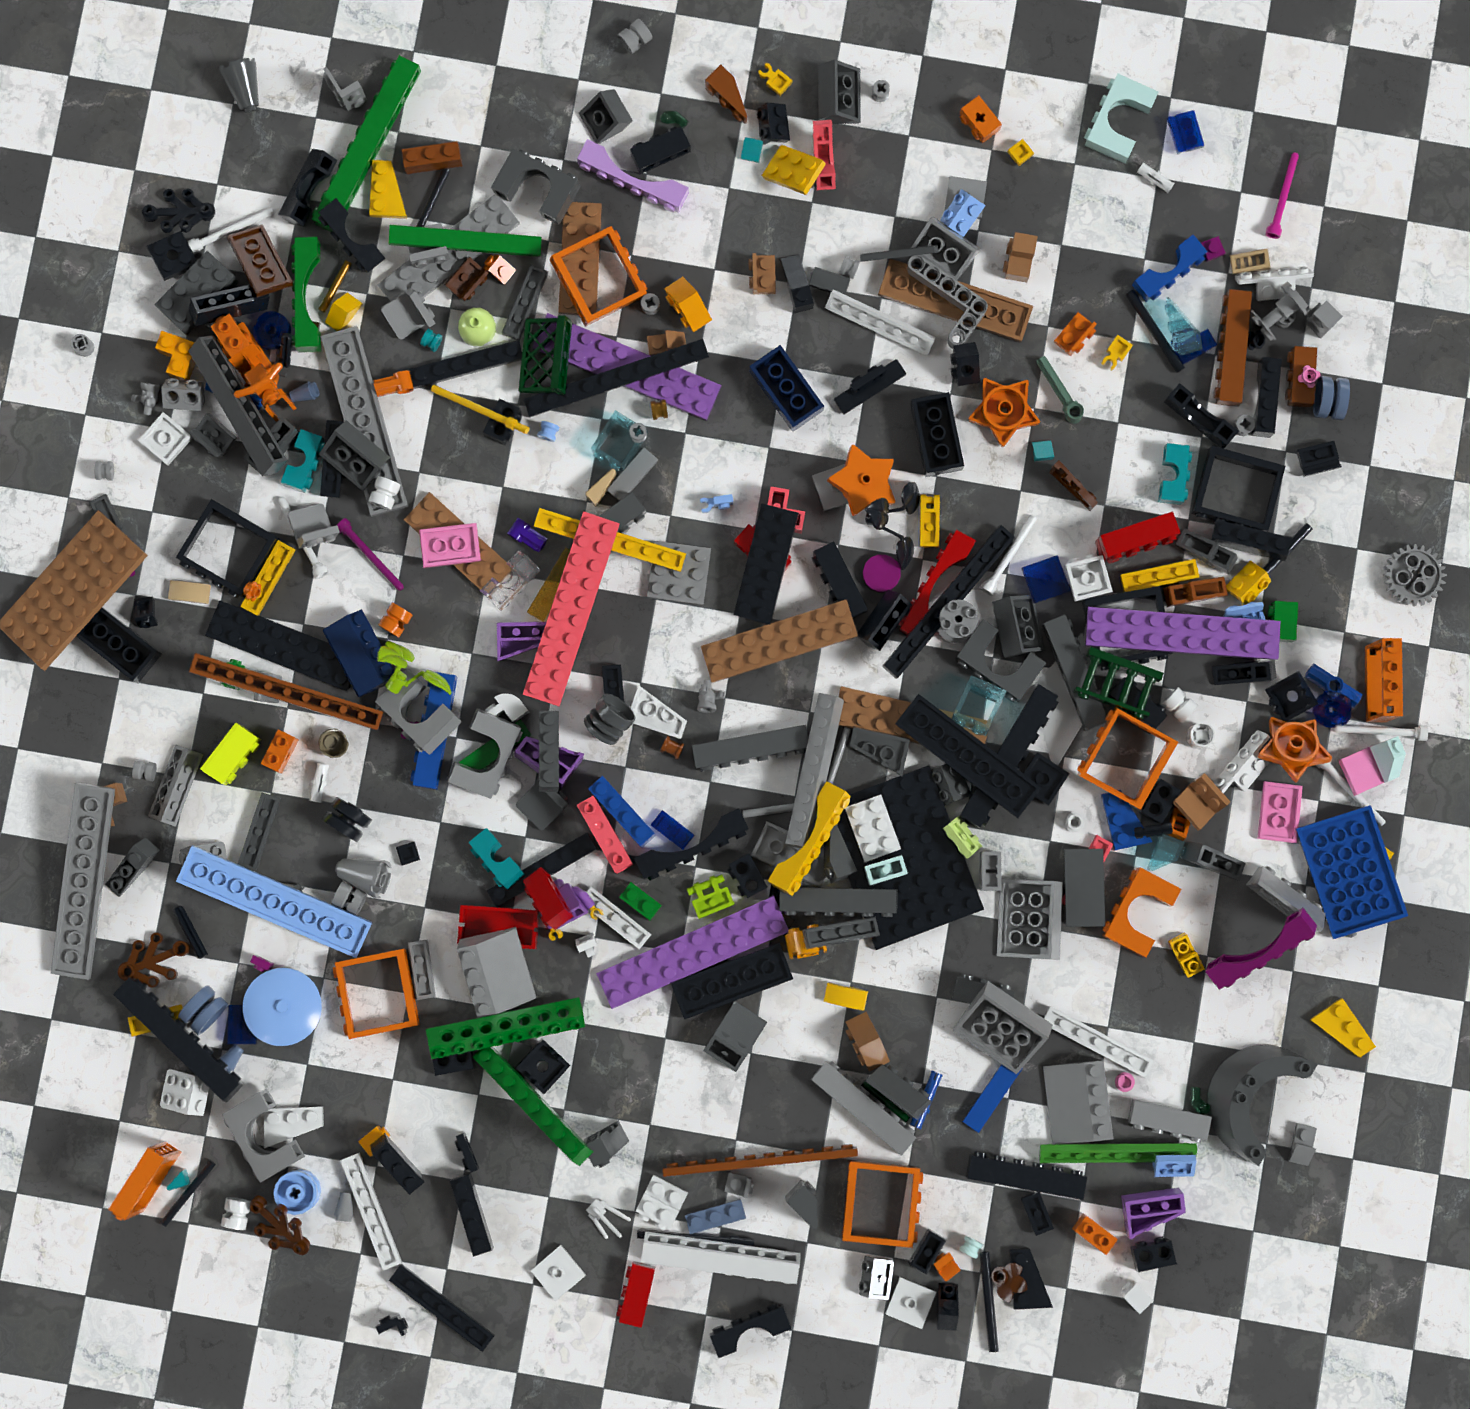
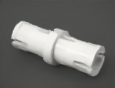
[1137,163,1175,193]
[309,763,329,803]

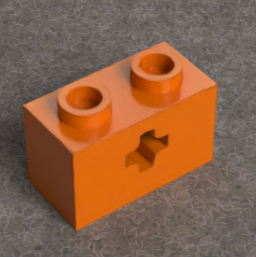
[960,95,1002,143]
[261,729,299,774]
[1072,1213,1118,1255]

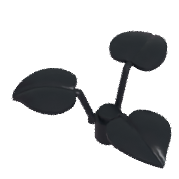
[864,482,920,570]

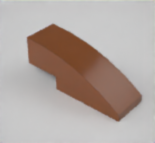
[1163,577,1228,607]

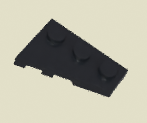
[1010,1248,1053,1310]

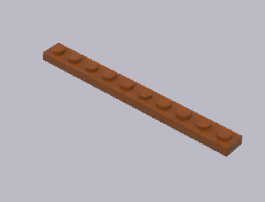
[663,1144,858,1177]

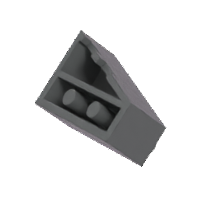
[584,1120,629,1168]

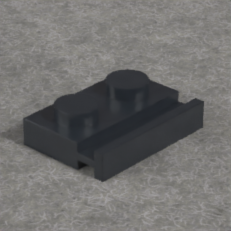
[1296,441,1342,477]

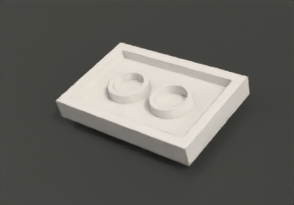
[845,795,901,862]

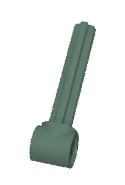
[1036,356,1084,424]

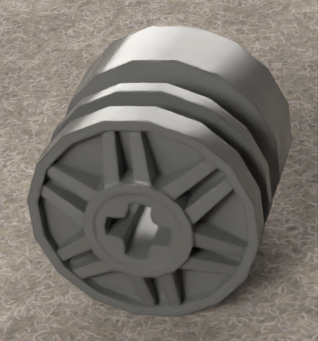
[584,694,636,745]

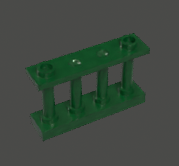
[1073,647,1164,720]

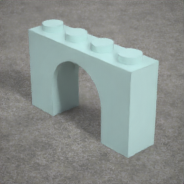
[1084,74,1158,164]

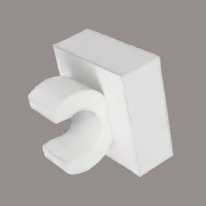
[575,933,597,958]

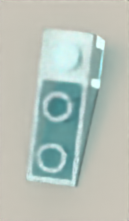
[1165,297,1203,356]

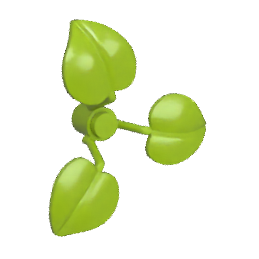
[378,641,451,695]

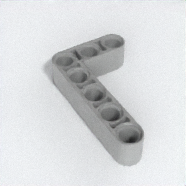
[907,255,988,349]

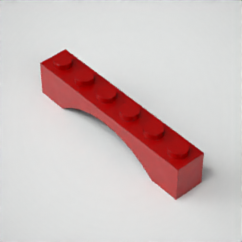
[898,529,976,635]

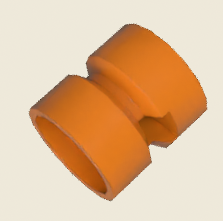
[378,602,413,638]

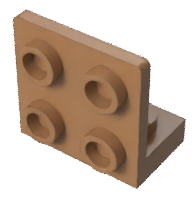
[1173,773,1230,831]

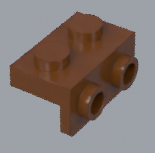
[444,257,489,301]

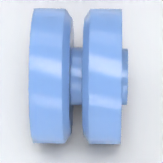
[274,1169,321,1215]

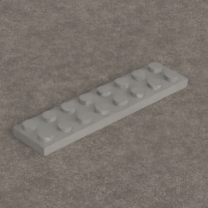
[377,193,520,301]

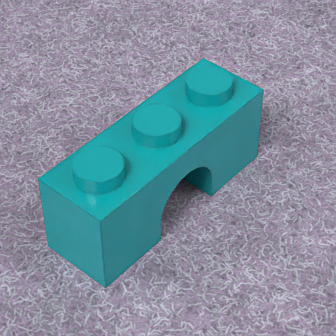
[281,429,325,493]
[1158,443,1192,505]
[468,828,525,889]

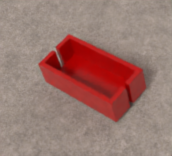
[1095,511,1181,564]
[457,905,540,949]

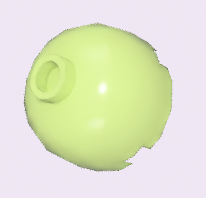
[458,308,496,347]

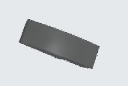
[1175,528,1238,575]

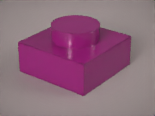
[1201,236,1225,262]
[250,955,274,972]

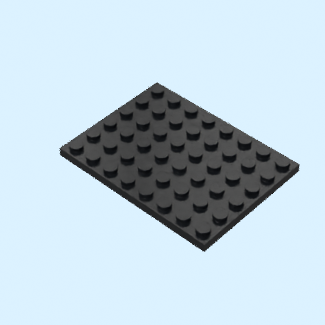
[837,765,984,950]

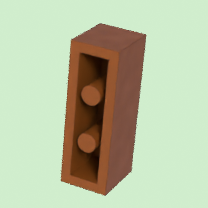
[402,141,463,174]
[1285,346,1317,407]

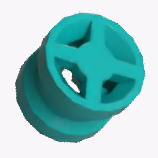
[420,329,443,352]

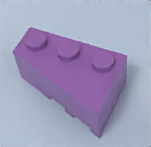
[497,622,546,661]
[514,736,584,789]
[1121,1188,1186,1240]

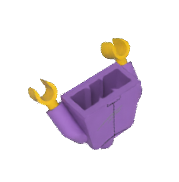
[541,879,604,941]

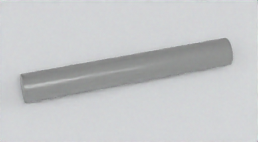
[826,727,851,784]
[743,803,794,818]

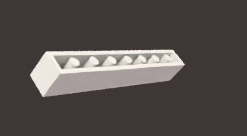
[641,1231,801,1284]

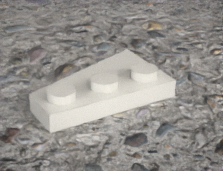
[631,685,687,739]
[264,1106,324,1148]

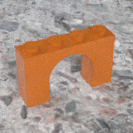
[1102,867,1181,958]

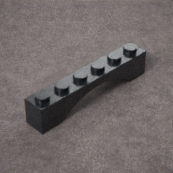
[634,808,749,881]

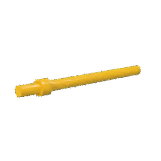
[431,385,530,434]

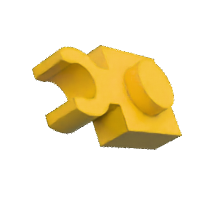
[758,63,793,96]
[1101,335,1133,371]

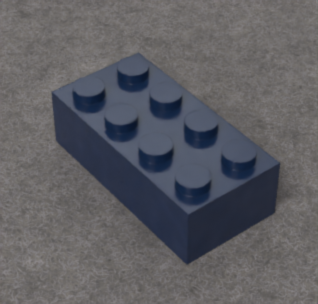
[749,345,824,432]

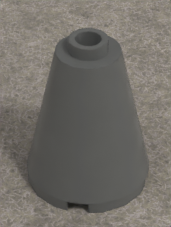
[218,58,259,113]

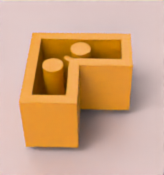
[664,277,712,332]
[155,331,196,381]

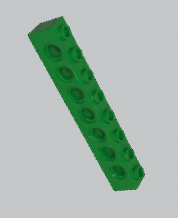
[426,997,585,1059]

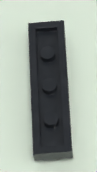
[320,420,345,498]

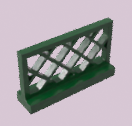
[518,315,572,394]

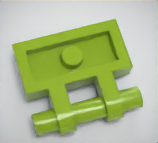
[687,874,735,919]

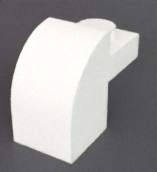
[485,694,529,723]

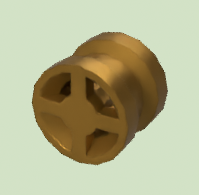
[650,399,668,420]

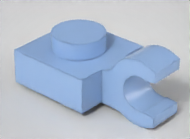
[700,494,733,513]

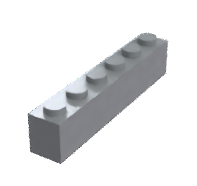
[811,1061,916,1156]

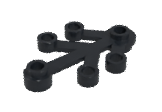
[142,188,216,233]

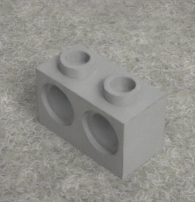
[1305,300,1343,338]
[161,378,205,411]
[980,852,1001,891]

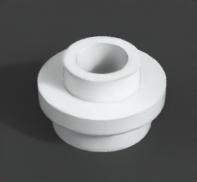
[1065,813,1084,832]

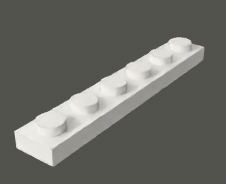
[825,290,936,356]
[1044,1006,1154,1078]
[340,1152,402,1271]

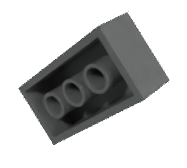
[154,251,239,335]

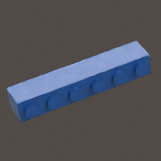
[410,672,458,790]

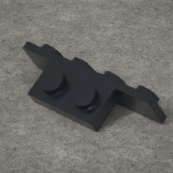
[834,359,906,415]

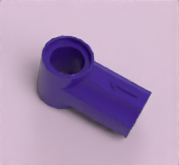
[507,518,548,553]

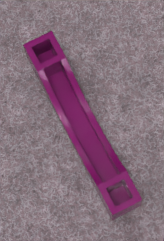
[1205,907,1317,990]

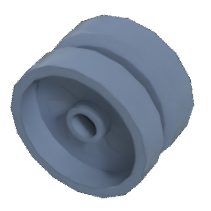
[1313,376,1350,420]
[178,985,228,1035]

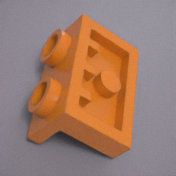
[1054,312,1097,356]

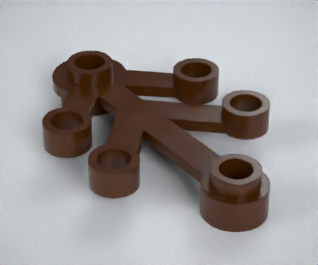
[118,933,190,988]
[249,1195,310,1255]

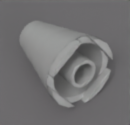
[335,858,391,899]

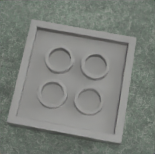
[647,541,711,605]

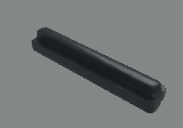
[173,906,208,959]

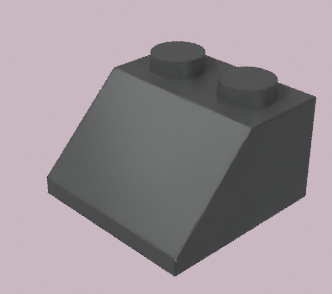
[579,89,633,144]

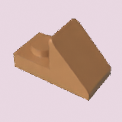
[647,330,686,356]

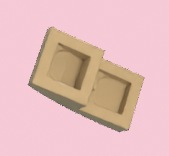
[168,580,211,604]

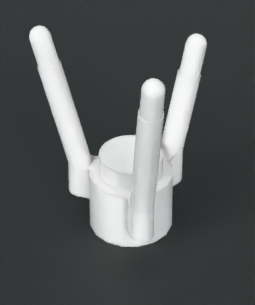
[586,1199,631,1239]

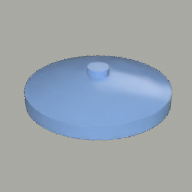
[243,968,322,1046]

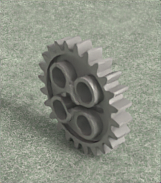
[1383,544,1447,606]

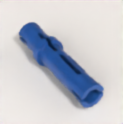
[909,1070,943,1129]

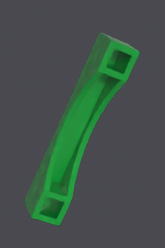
[291,237,321,353]

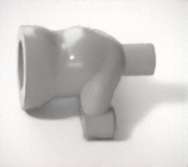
[131,382,160,415]
[697,680,725,713]

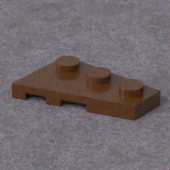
[1049,460,1098,511]

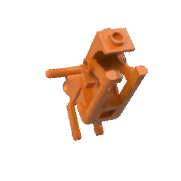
[210,314,297,422]

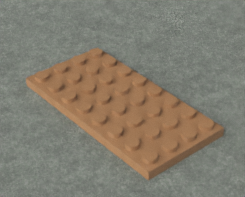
[0,510,148,671]

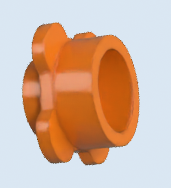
[243,581,261,601]

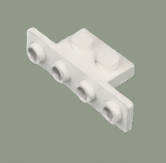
[1235,266,1314,301]
[1213,730,1270,793]

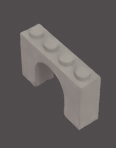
[375,669,462,755]
[447,709,522,799]
[222,1089,305,1183]

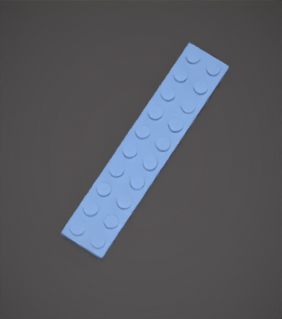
[176,845,372,958]

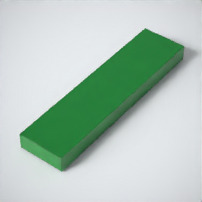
[458,719,532,770]

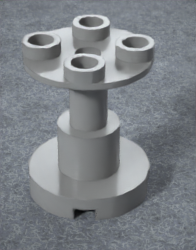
[1250,282,1311,341]
[938,600,978,644]

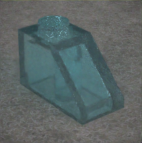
[1147,833,1186,871]

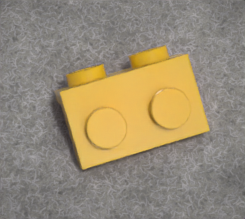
[1226,560,1271,605]

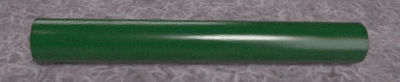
[861,1079,910,1123]

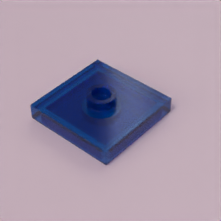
[1021,555,1071,604]

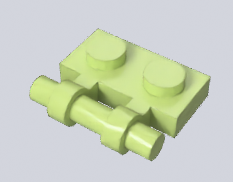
[943,816,982,859]

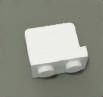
[160,1069,209,1116]

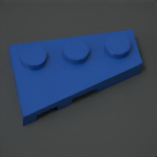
[1101,790,1153,851]

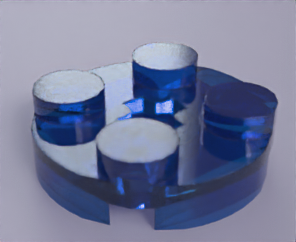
[253,311,291,350]
[1312,690,1352,728]

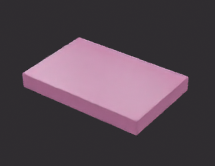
[419,523,481,568]
[1257,781,1303,843]

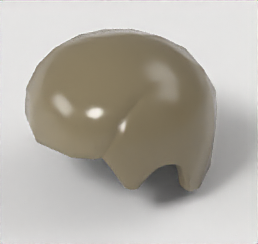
[318,728,349,758]

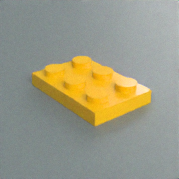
[761,145,826,195]

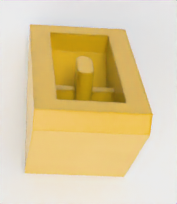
[325,292,363,331]

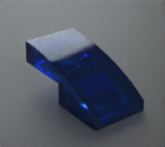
[1173,329,1217,365]
[651,810,695,850]

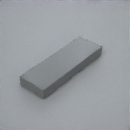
[607,448,659,501]
[408,940,436,1000]

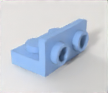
[1153,1155,1196,1177]

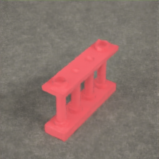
[577,795,634,874]

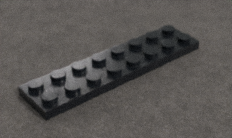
[205,600,351,692]
[895,694,1041,819]

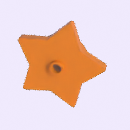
[968,378,1040,447]
[827,445,896,516]
[1258,717,1332,783]

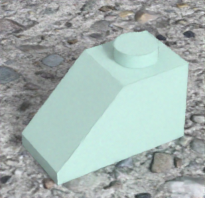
[1370,736,1406,783]

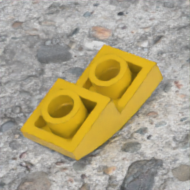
[1168,932,1205,978]
[823,982,868,1010]

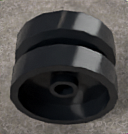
[322,797,372,842]

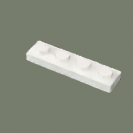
[587,887,651,950]

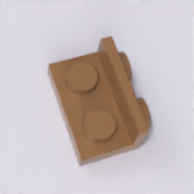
[749,253,776,295]

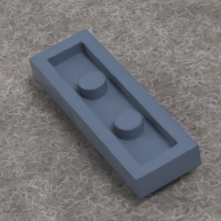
[685,1199,746,1234]

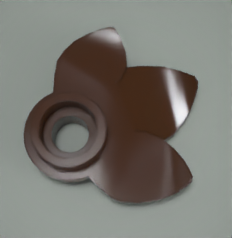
[991,1263,1027,1303]

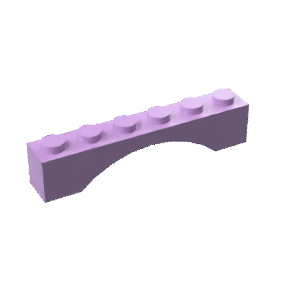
[577,139,689,213]

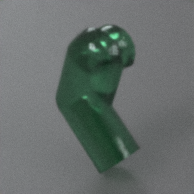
[660,110,689,128]
[1190,1087,1210,1114]

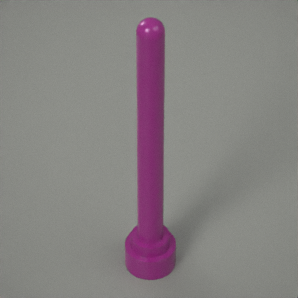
[337,518,404,591]

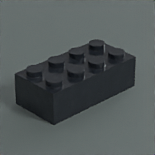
[910,392,964,477]
[76,607,162,683]

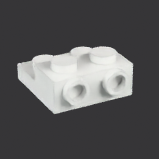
[1064,553,1113,602]
[636,1175,688,1230]

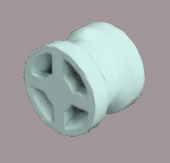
[959,1236,983,1259]

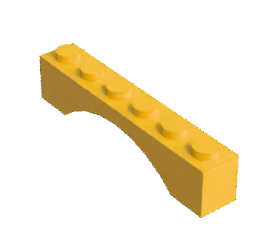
[768,781,851,896]

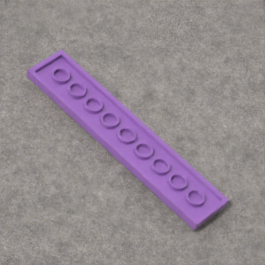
[533,313,721,421]
[1085,607,1281,660]
[596,896,789,1009]

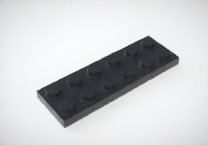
[733,503,799,625]
[671,943,793,1020]

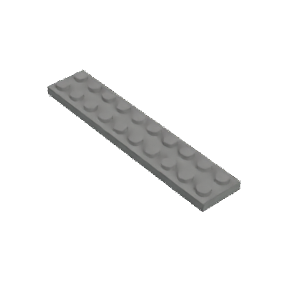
[321,326,408,517]
[51,782,115,980]

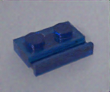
[1167,110,1204,154]
[227,1005,257,1044]

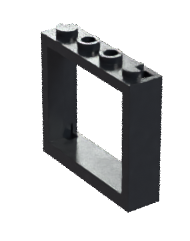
[1191,445,1286,532]
[176,499,280,598]
[1082,586,1173,671]

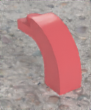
[813,120,836,190]

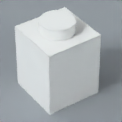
[1121,1281,1154,1314]

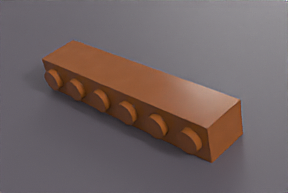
[1213,289,1252,407]

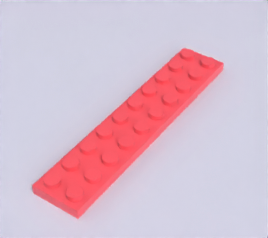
[522,511,620,706]

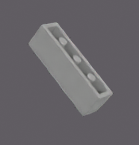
[1128,1099,1212,1143]

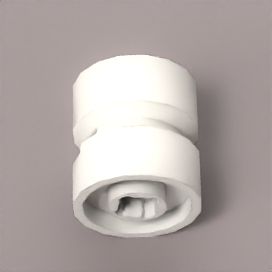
[368,476,401,510]
[1161,687,1198,723]
[1186,722,1215,749]
[221,1197,251,1230]

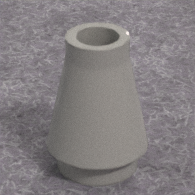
[334,1193,354,1222]

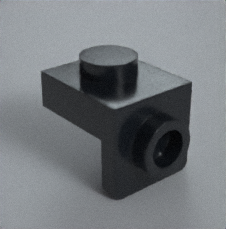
[376,1314,408,1336]

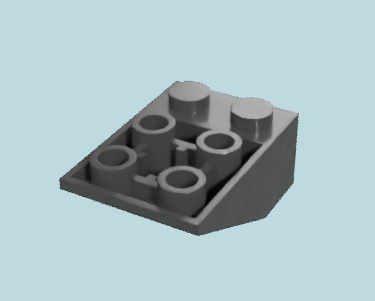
[703,1001,767,1072]

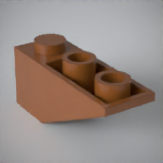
[705,65,747,124]

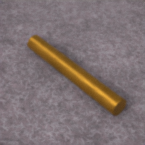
[318,260,352,313]

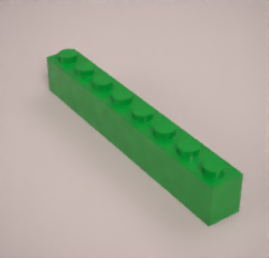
[473,1047,593,1166]

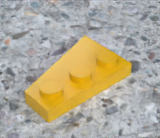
[369,160,408,219]
[1309,998,1376,1058]

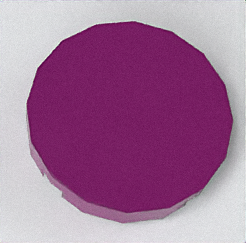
[863,554,901,593]

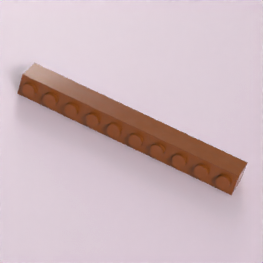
[188,653,383,730]

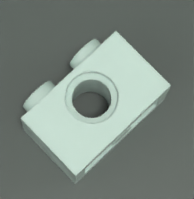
[864,855,908,886]

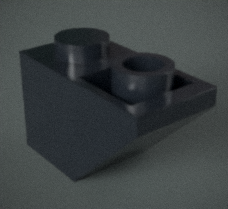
[937,1283,959,1331]

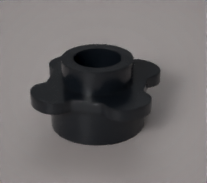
[1248,330,1265,350]

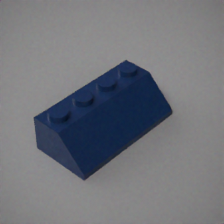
[322,609,394,697]

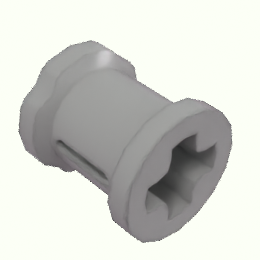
[872,80,890,102]
[629,423,647,443]

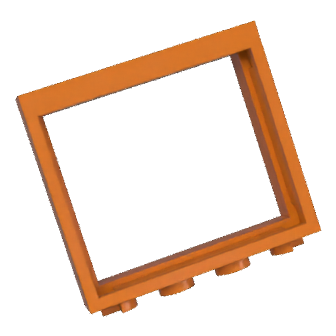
[549,226,647,327]
[1365,638,1403,723]
[1077,707,1178,810]
[333,949,420,1039]
[108,1142,182,1220]
[842,1160,923,1248]

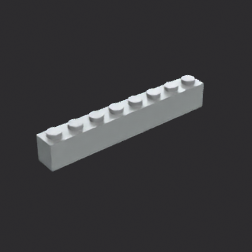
[785,693,844,848]

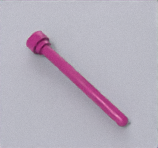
[1265,152,1299,239]

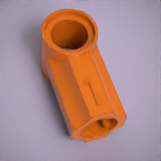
[373,370,414,397]

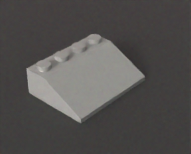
[1246,866,1326,932]
[997,879,1063,960]
[457,927,536,1018]
[952,981,1053,1074]
[1043,1060,1113,1144]

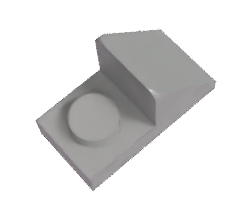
[1288,1123,1317,1166]

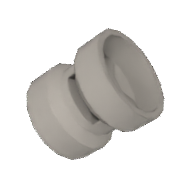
[71,334,94,357]
[132,760,157,782]

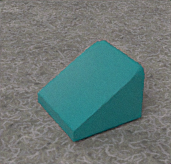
[741,137,763,163]
[1032,440,1054,461]
[166,1169,190,1191]

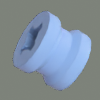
[537,421,560,442]

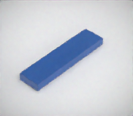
[962,1064,1023,1133]

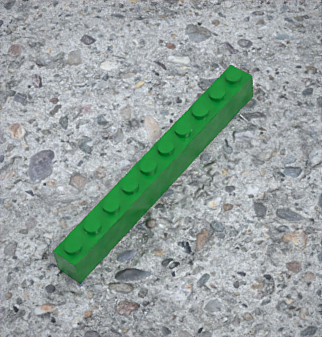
[312,55,421,232]

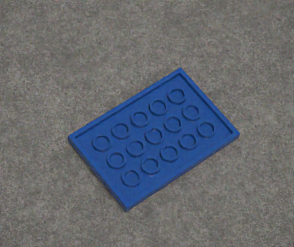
[1296,805,1408,939]

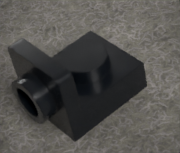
[134,596,158,628]

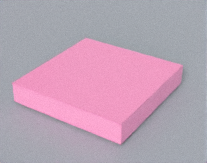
[1338,746,1384,796]

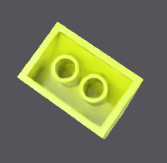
[200,723,261,785]

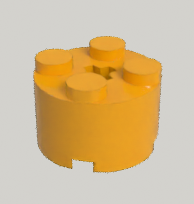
[785,924,827,959]

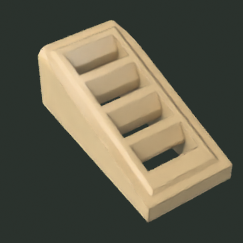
[1230,248,1271,275]
[585,468,617,507]

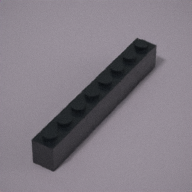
[959,684,1059,829]
[113,977,243,1102]

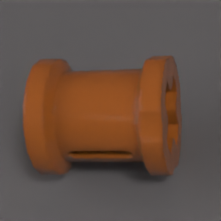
[660,736,685,760]

